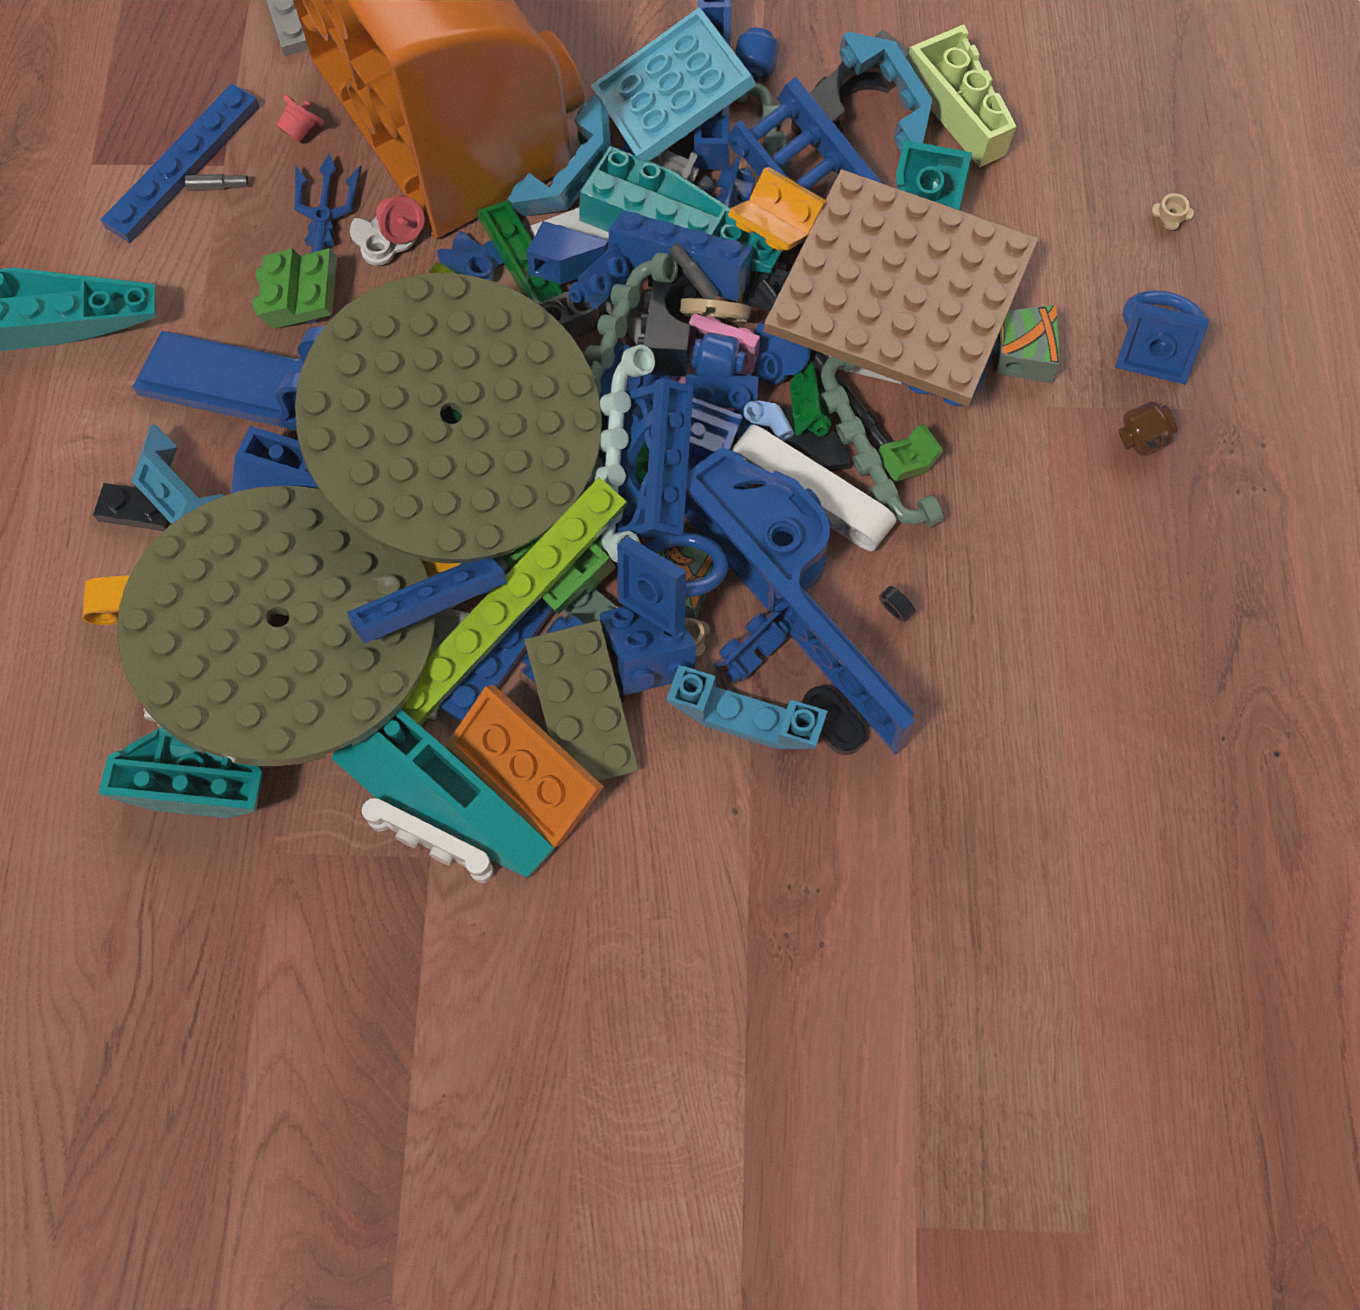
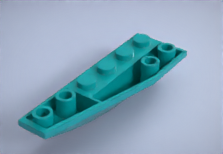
[579,146,783,273]
[0,268,156,351]
[331,709,554,879]

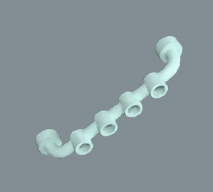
[594,345,655,563]

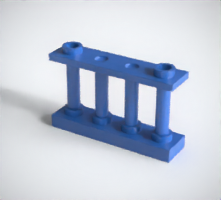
[727,77,882,190]

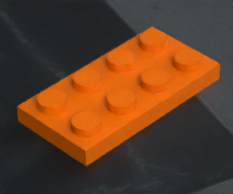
[446,685,604,848]

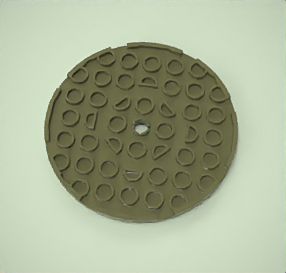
[295,273,602,564]
[117,486,435,766]

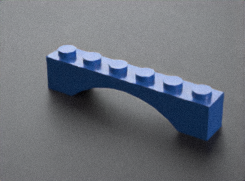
[694,0,731,170]

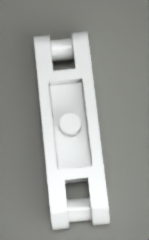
[362,798,494,883]

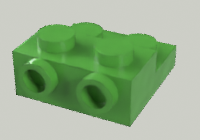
[253,248,337,329]
[506,538,616,615]

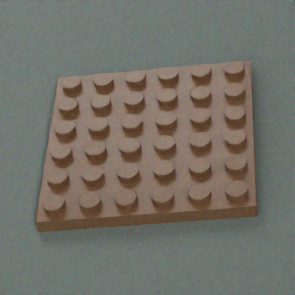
[763,169,1038,407]

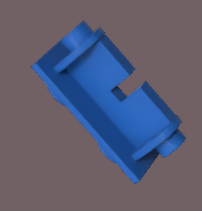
[715,157,755,208]
[569,244,631,310]
[685,371,758,408]
[713,611,789,683]

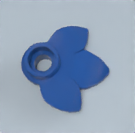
[437,231,503,281]
[754,323,811,384]

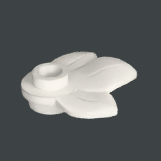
[350,217,418,265]

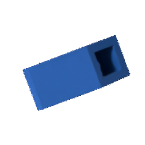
[527,221,608,284]

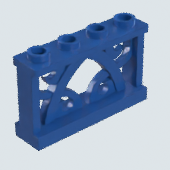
[599,378,694,540]

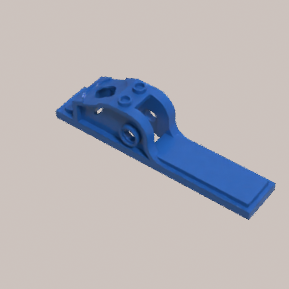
[132,327,457,430]
[684,447,915,755]

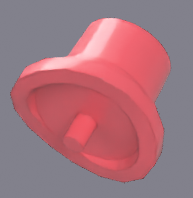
[276,94,325,143]
[376,195,425,244]

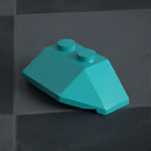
[98,728,264,819]

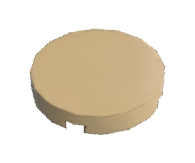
[680,298,751,322]

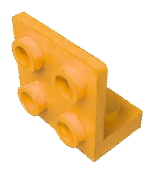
[728,167,828,251]

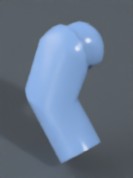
[743,401,794,441]

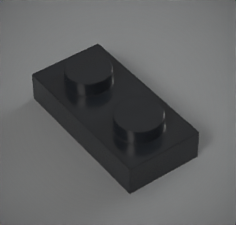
[93,483,170,531]

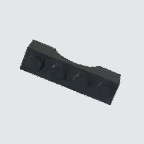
[791,30,910,150]
[637,263,698,377]

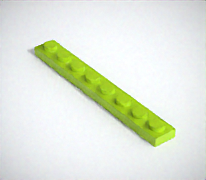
[401,477,628,725]

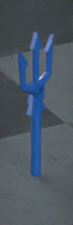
[294,153,362,324]

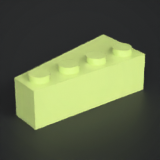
[907,24,1017,167]

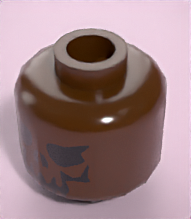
[1118,401,1177,456]

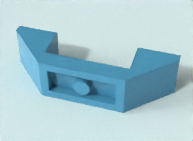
[839,32,933,151]
[508,94,611,217]
[132,425,224,524]
[666,665,827,749]

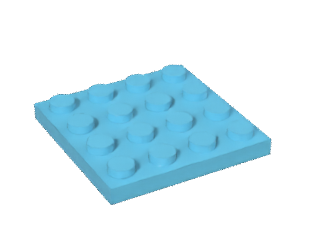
[590,7,756,163]

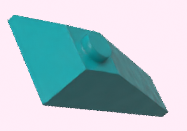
[896,140,972,210]

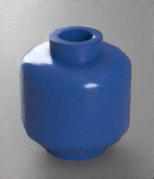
[735,27,779,82]
[691,332,746,380]

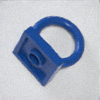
[1115,290,1209,385]
[617,532,728,637]

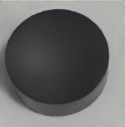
[879,586,916,622]

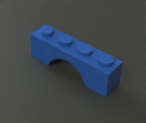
[608,210,753,301]

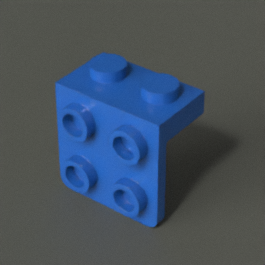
[600,606,696,696]

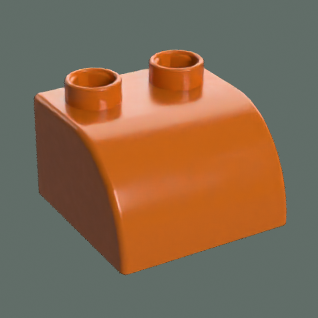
[293,0,584,239]

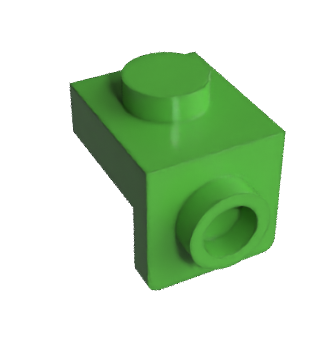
[877,424,943,482]

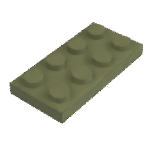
[524,620,639,781]

